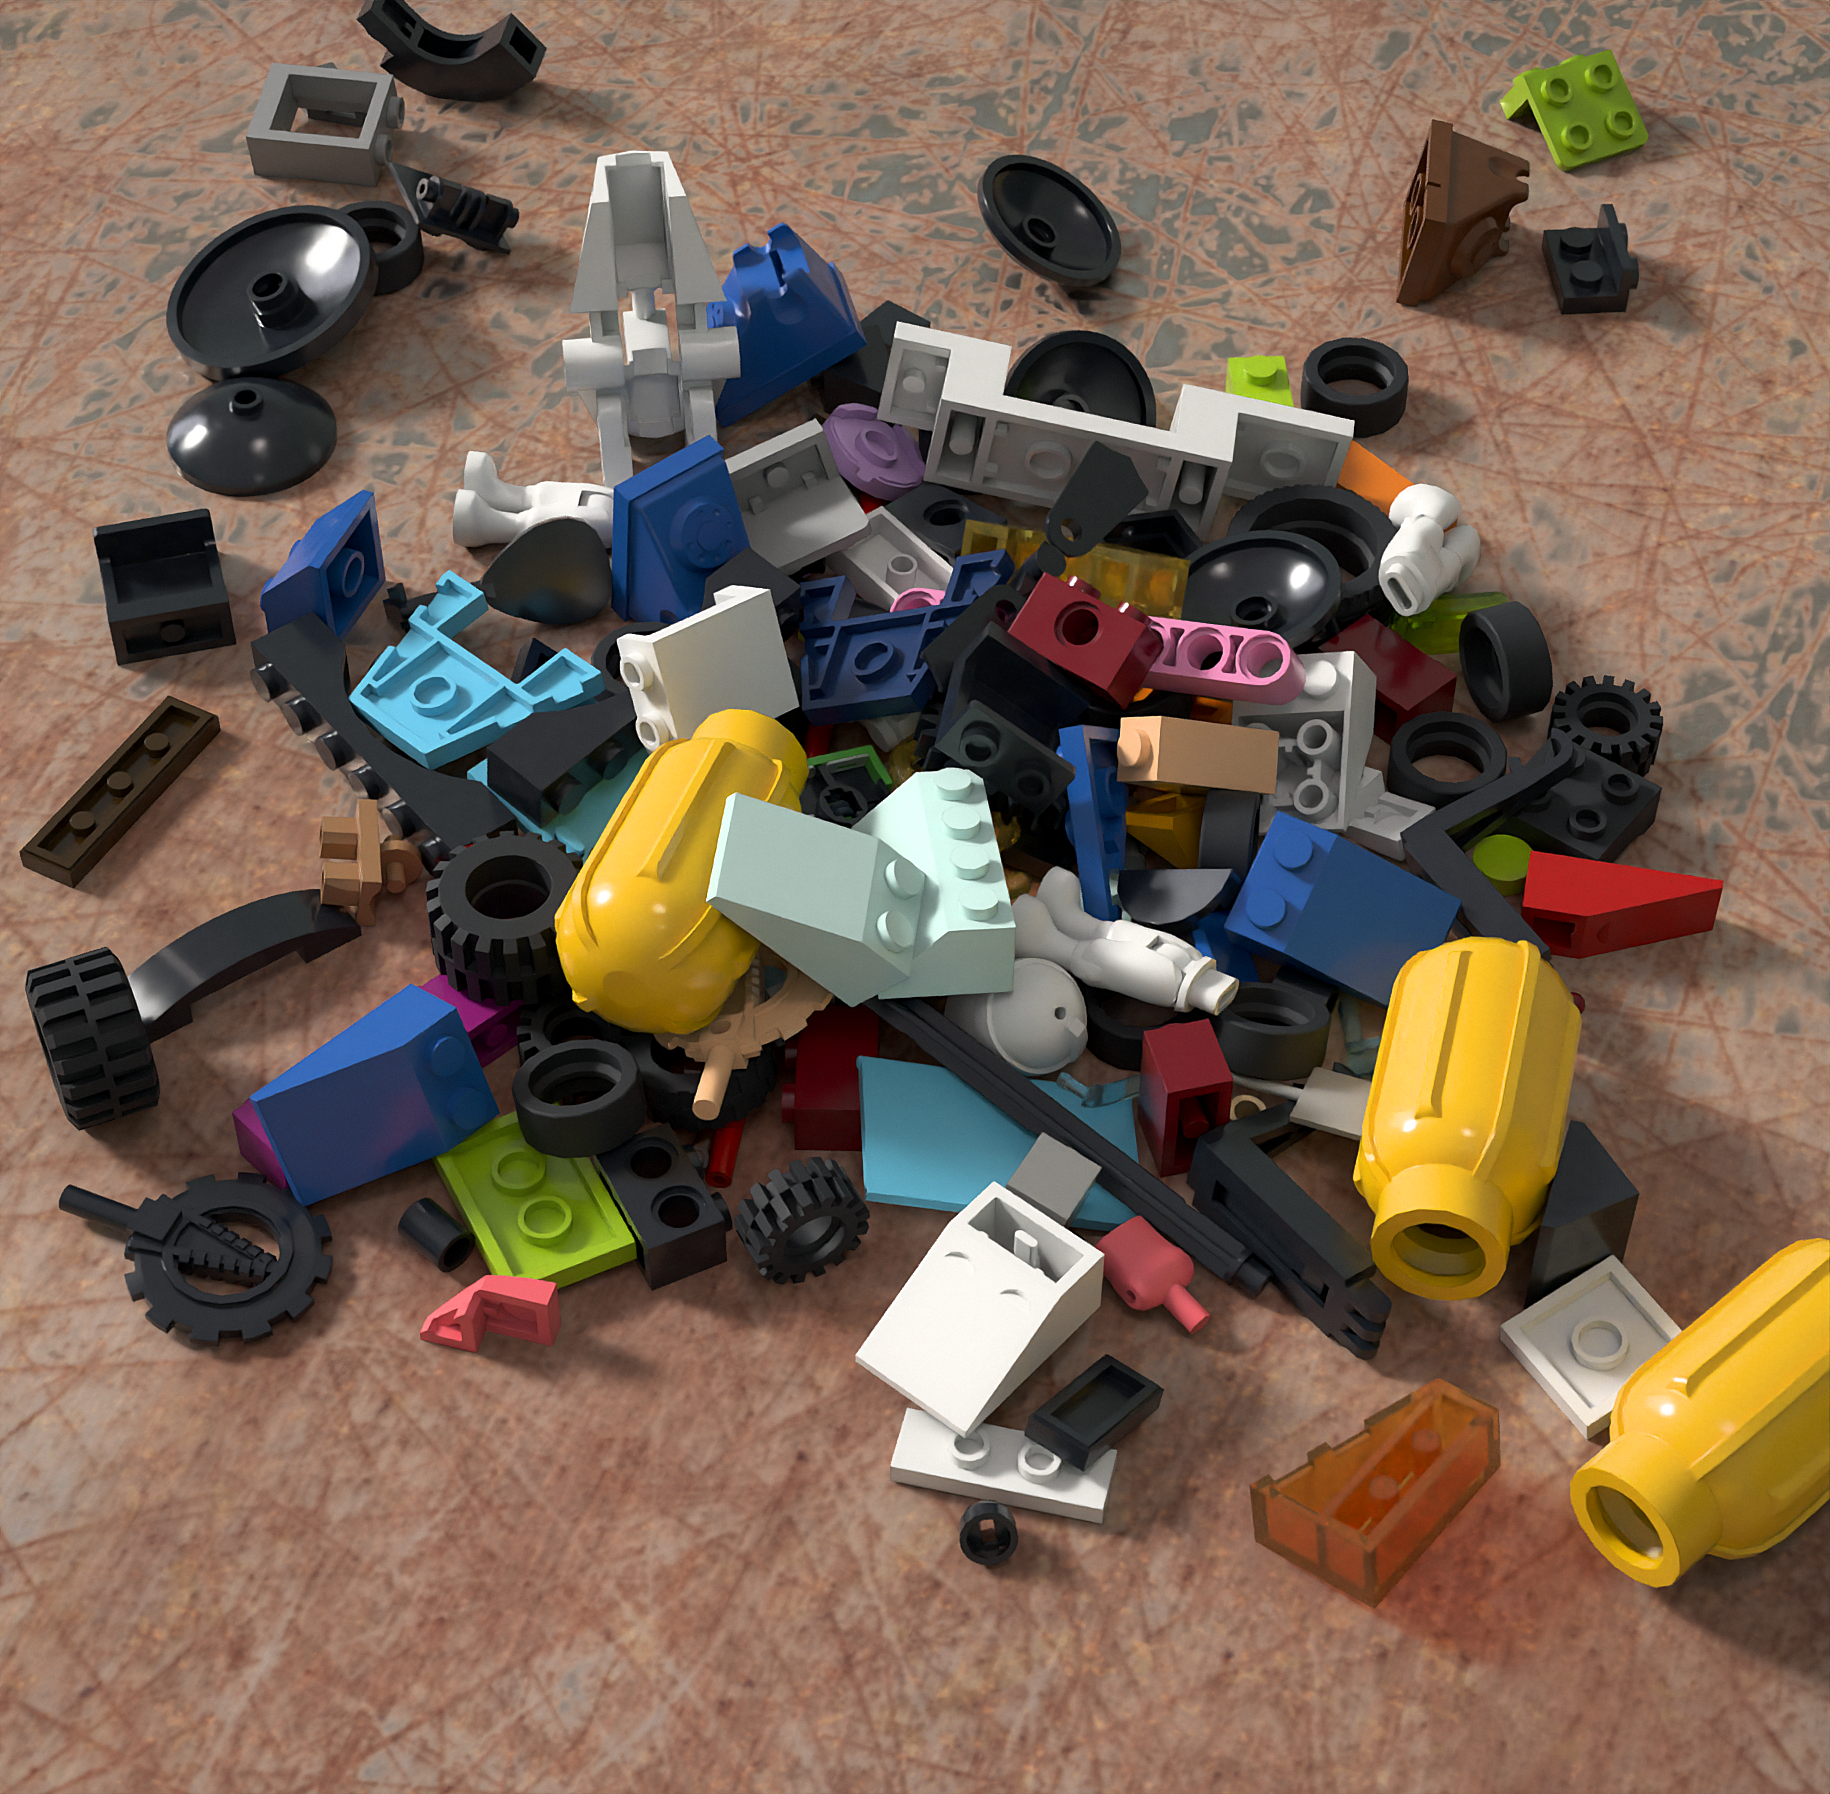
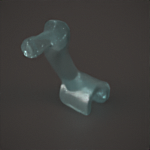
[1338,992,1381,1079]

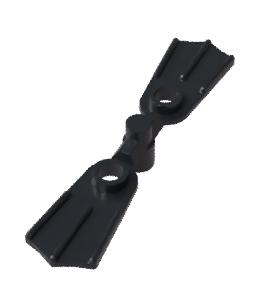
[920,441,1149,694]

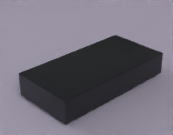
[1024,1354,1164,1472]

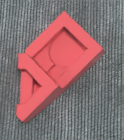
[420,1275,561,1353]

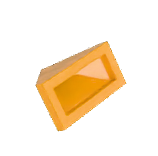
[1125,793,1206,869]

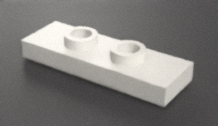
[890,1408,1117,1524]

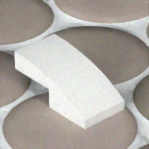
[1341,766,1436,861]

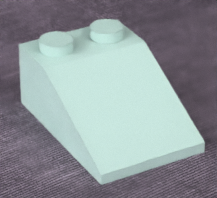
[706,792,926,1007]

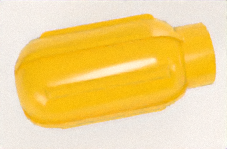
[555,709,809,1035]
[1353,937,1582,1301]
[1570,1238,1830,1588]

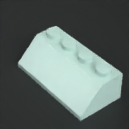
[851,768,1016,999]

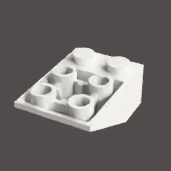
[1232,651,1377,836]
[856,1181,1105,1438]

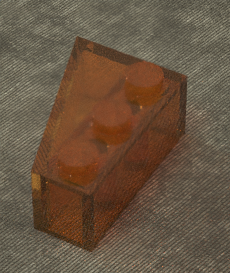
[1249,1378,1501,1609]

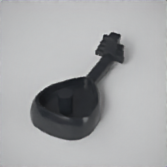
[382,516,612,633]

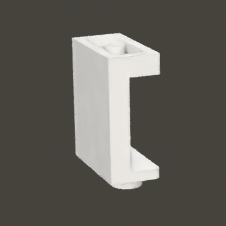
[617,585,799,755]

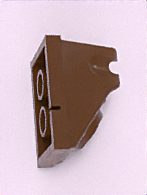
[1396,119,1530,307]

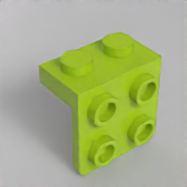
[1499,49,1648,171]

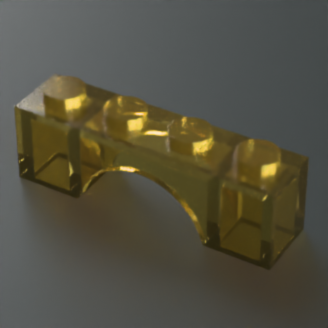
[961,519,1191,620]

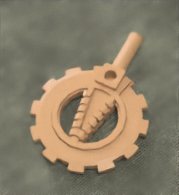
[653,943,834,1120]

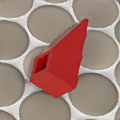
[1520,851,1724,959]

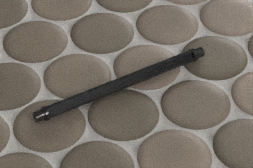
[862,994,1274,1298]

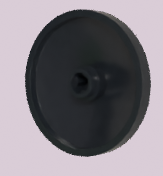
[166,205,379,381]

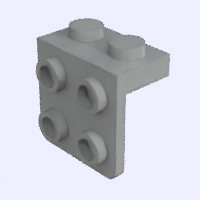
[725,419,872,576]

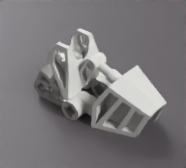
[562,151,741,489]

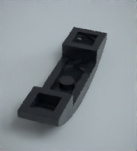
[127,889,362,1044]

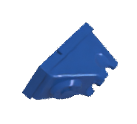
[706,222,868,429]
[611,435,751,625]

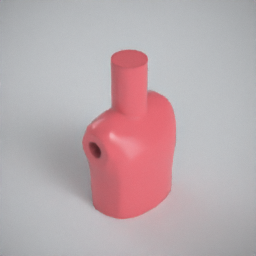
[1094,1215,1211,1335]

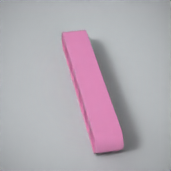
[890,588,1306,705]

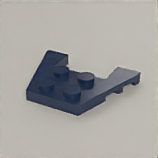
[799,549,1016,727]

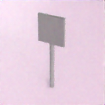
[1230,1067,1372,1141]

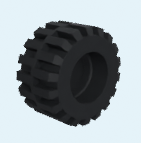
[426,831,583,1006]
[25,947,160,1131]

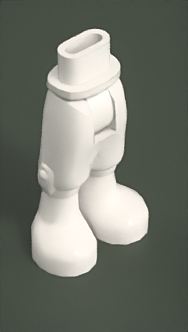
[453,451,613,549]
[1378,484,1480,616]
[1012,866,1239,1016]

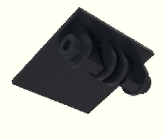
[388,161,519,255]

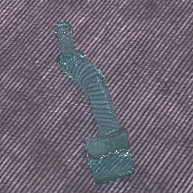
[1056,1072,1140,1108]

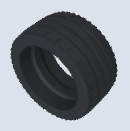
[1226,484,1397,654]

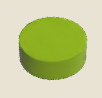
[1472,835,1533,896]

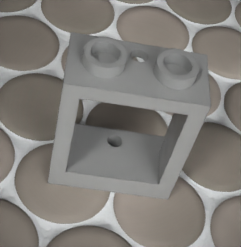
[246,63,405,187]

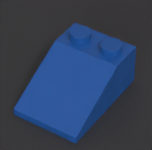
[1224,811,1463,1011]
[249,984,500,1207]

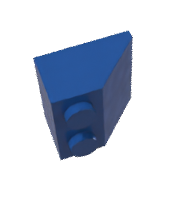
[260,490,386,641]

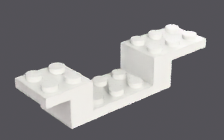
[877,321,1355,542]

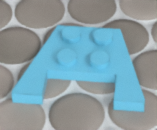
[348,570,606,770]

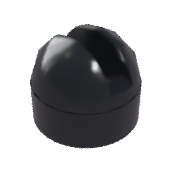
[958,1500,1018,1565]

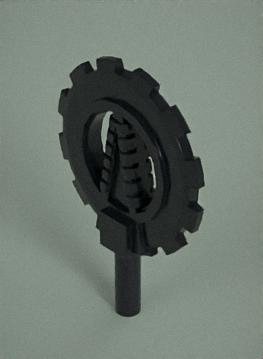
[59,1172,333,1346]

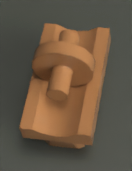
[318,799,423,926]

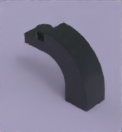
[356,0,547,103]

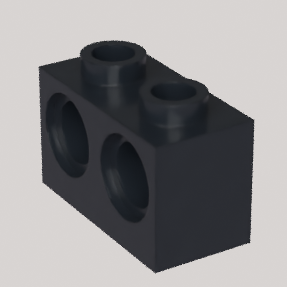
[593,1122,733,1291]

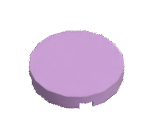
[821,403,926,501]

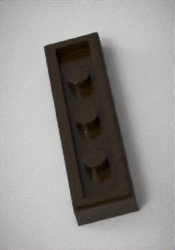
[19,695,221,889]

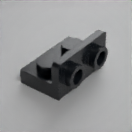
[1541,204,1639,315]

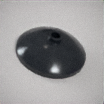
[977,155,1121,286]
[1003,330,1157,428]
[166,377,338,497]
[1159,530,1343,661]

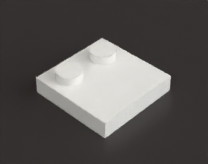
[1500,1255,1682,1440]

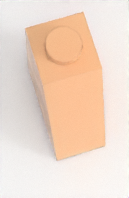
[1117,716,1279,796]

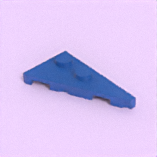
[1056,725,1129,922]

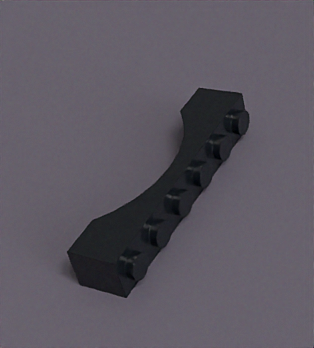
[487,547,801,829]
[250,611,519,877]

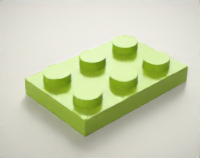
[432,1101,637,1289]

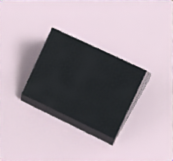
[1523,1120,1640,1309]

